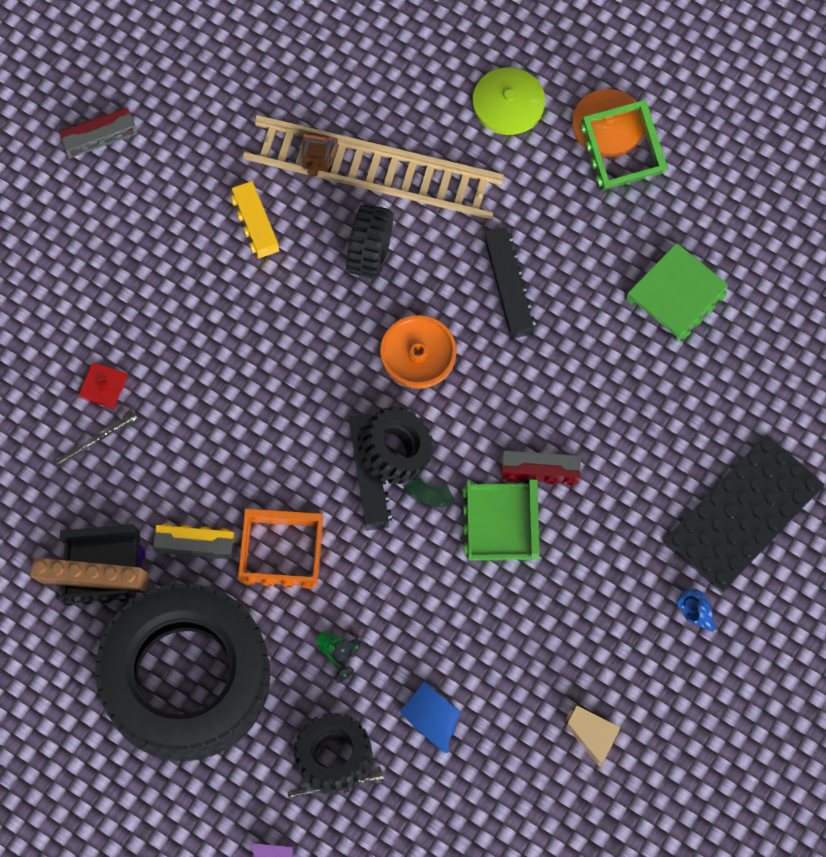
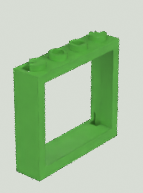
[580,100,668,191]

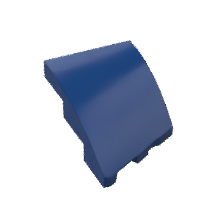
[400,681,461,754]

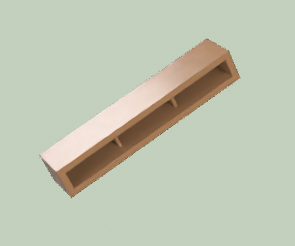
[30,557,150,593]

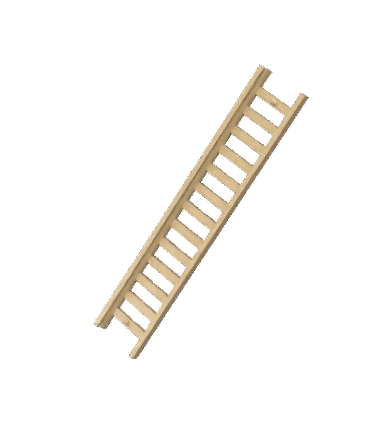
[243,115,504,220]

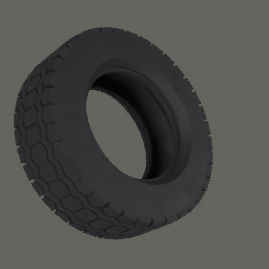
[95,583,270,761]

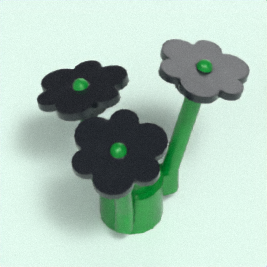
[316,631,362,683]

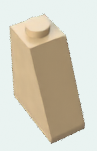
[566,706,620,767]

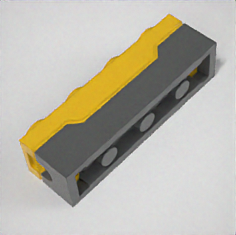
[153,523,235,560]

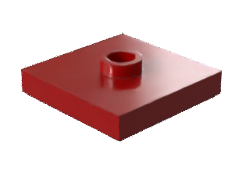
[78,362,128,410]

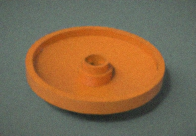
[572,89,644,157]
[380,315,456,388]

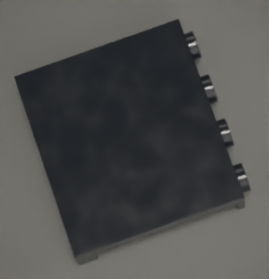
[56,524,140,606]

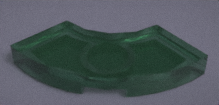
[403,477,455,507]

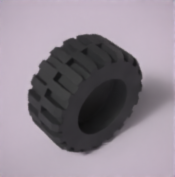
[346,204,394,279]
[356,407,434,484]
[294,713,373,795]

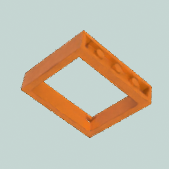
[238,509,324,589]

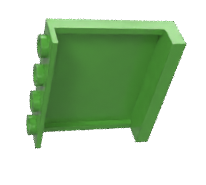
[626,243,728,343]
[463,480,540,560]

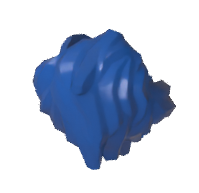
[677,589,717,632]

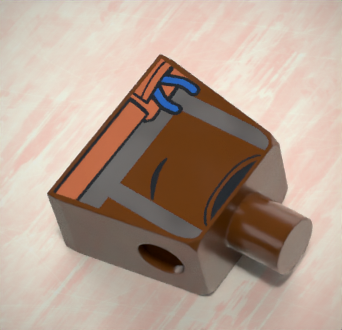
[302,133,337,176]

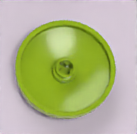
[473,67,545,135]

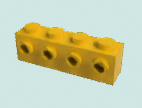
[230,181,279,259]

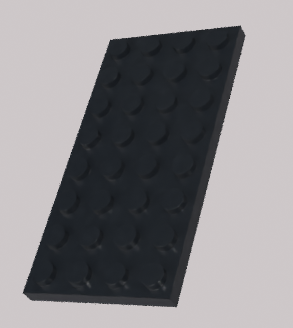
[664,434,825,593]

